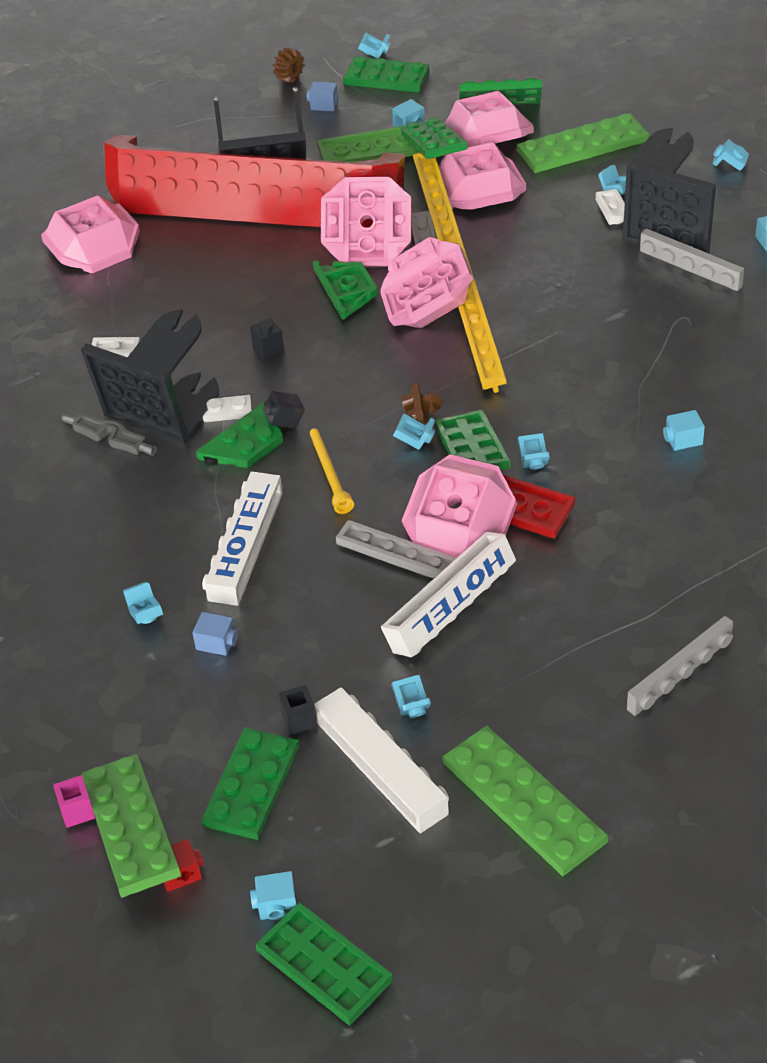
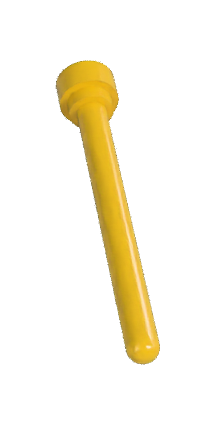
[310,428,354,514]

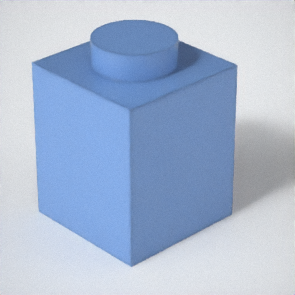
[307,82,338,111]
[192,612,238,656]

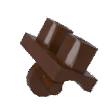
[401,383,442,425]

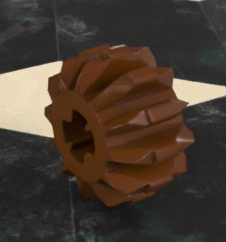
[272,47,305,83]

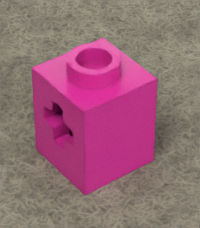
[53,775,95,828]

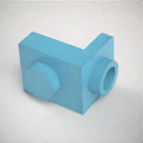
[358,32,391,58]
[712,139,749,171]
[599,165,626,195]
[393,414,435,450]
[517,433,550,470]
[123,582,163,624]
[391,675,431,718]

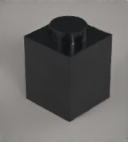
[250,318,284,360]
[263,391,305,429]
[279,685,317,735]

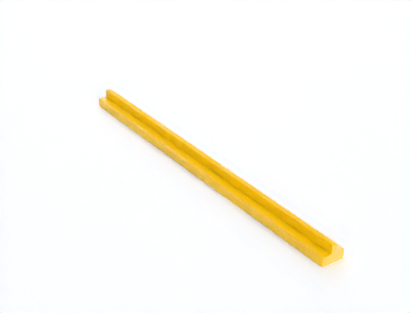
[413,153,507,393]

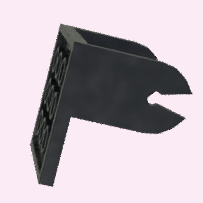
[213,87,307,159]
[623,128,716,254]
[81,309,219,444]

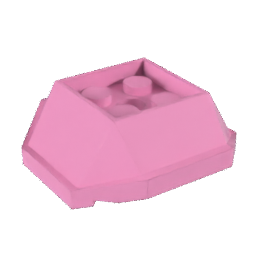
[445,91,534,147]
[438,142,526,209]
[321,177,411,268]
[41,195,140,273]
[380,237,474,328]
[402,455,517,558]

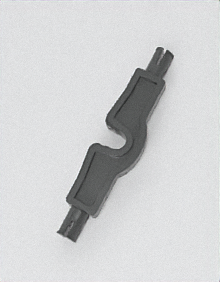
[62,412,157,456]

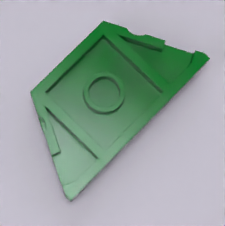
[313,261,378,319]
[196,402,283,468]

